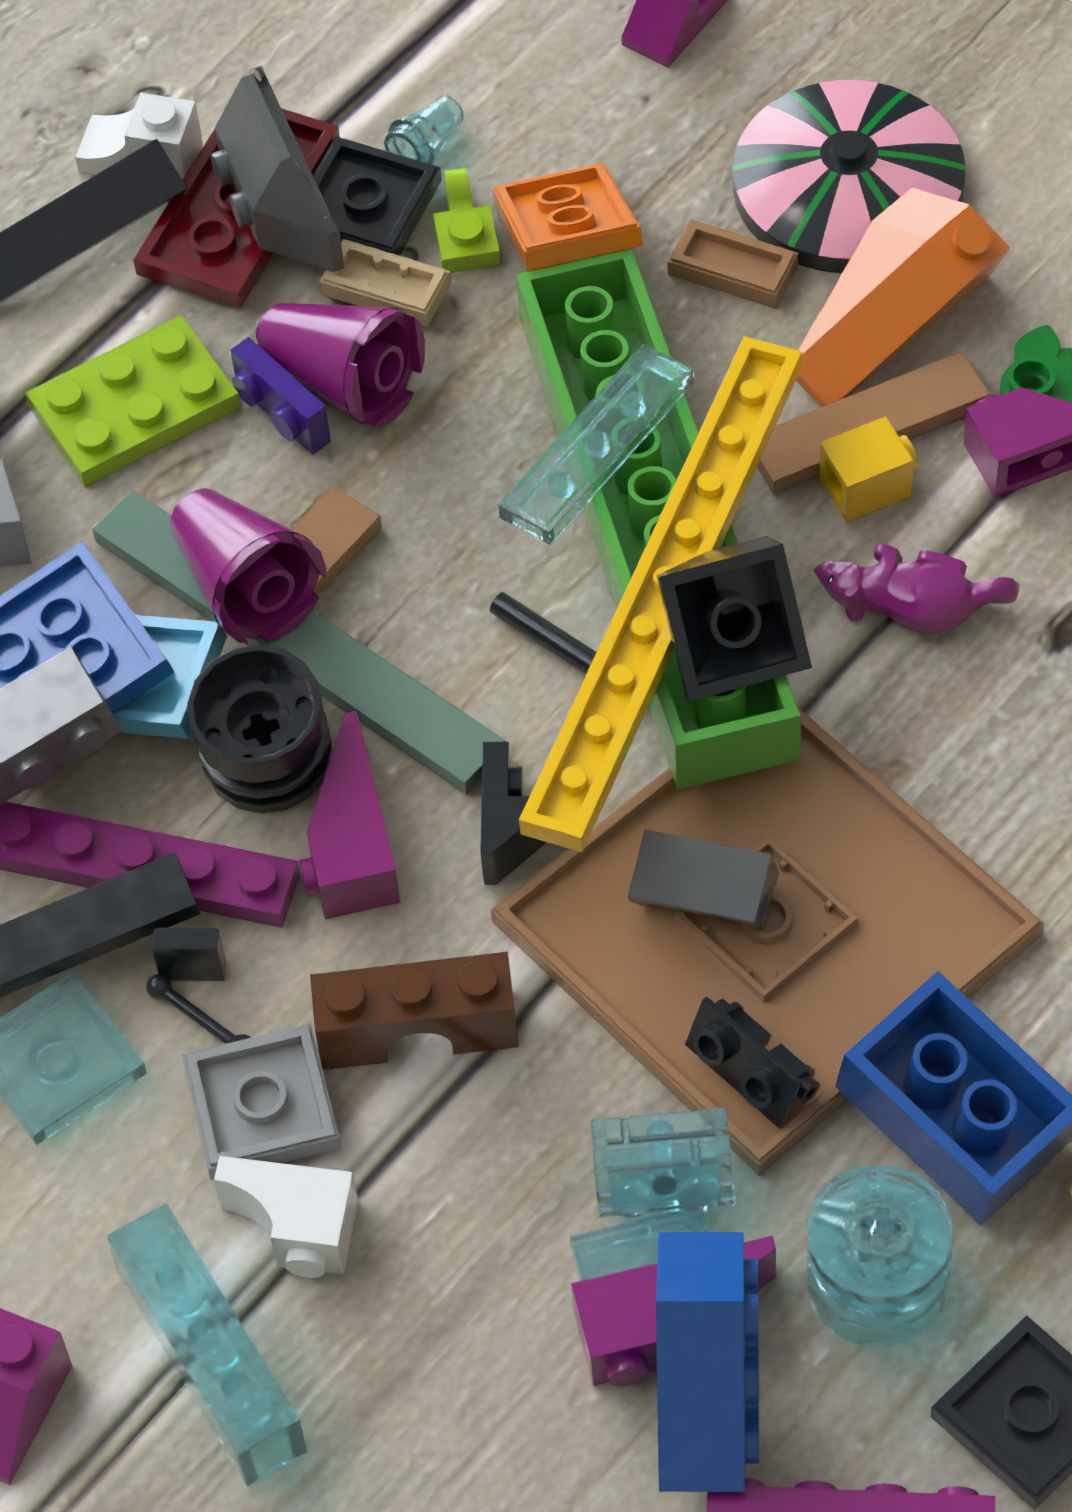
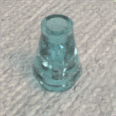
[384,95,464,165]

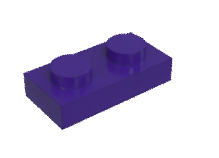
[230,337,331,455]

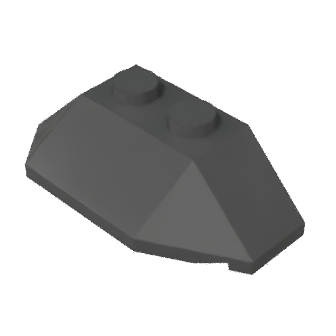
[211,65,345,272]

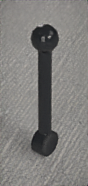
[146,974,251,1044]

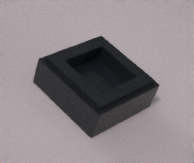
[152,928,226,981]

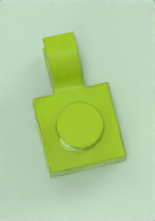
[433,168,501,273]

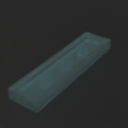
[498,344,694,545]

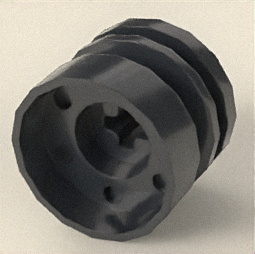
[187,645,333,813]

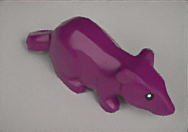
[813,544,1020,634]

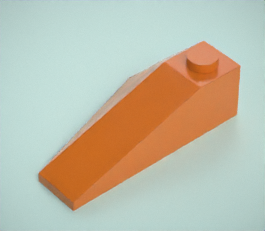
[796,188,1010,407]

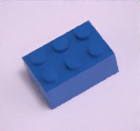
[835,971,1072,1225]
[656,1232,759,1492]

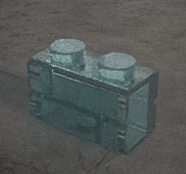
[591,1108,735,1218]

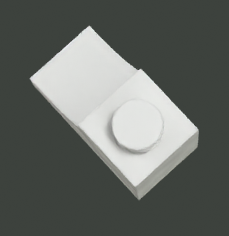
[75,93,203,180]
[214,1156,358,1278]

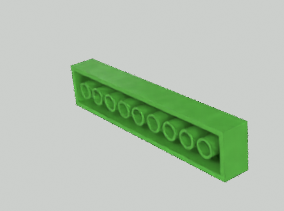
[516,248,801,790]

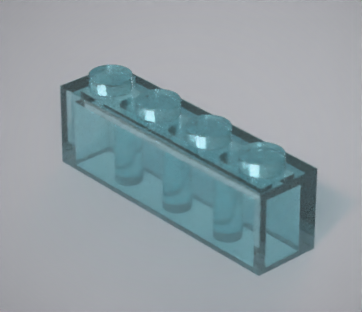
[106,1203,308,1487]

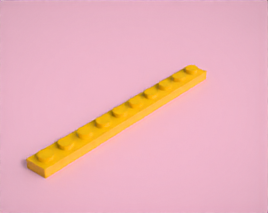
[519,336,802,852]

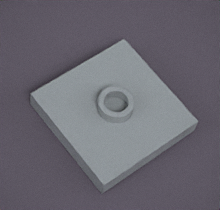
[182,1023,341,1180]

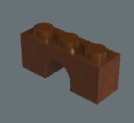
[310,951,519,1070]

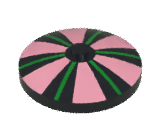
[733,80,965,273]

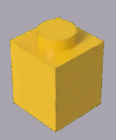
[819,416,918,523]

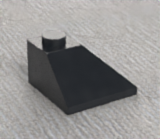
[656,536,812,702]

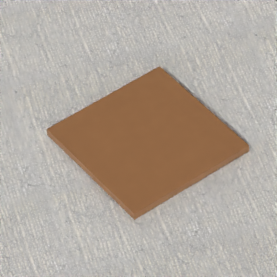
[490,707,1044,1176]

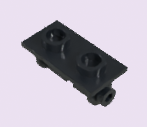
[685,997,820,1129]

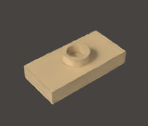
[319,239,451,327]

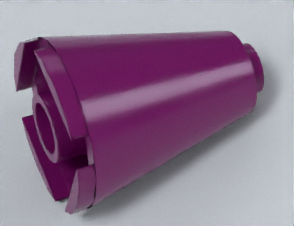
[256,303,425,427]
[170,488,327,644]

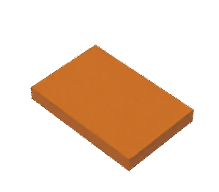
[492,163,643,271]

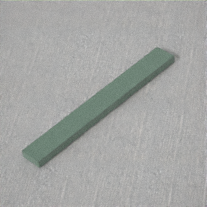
[92,490,506,794]

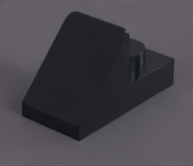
[480,742,547,885]

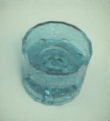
[806,1165,953,1347]

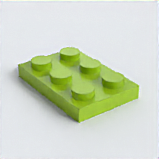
[25,315,241,487]

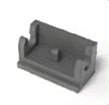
[628,829,779,929]

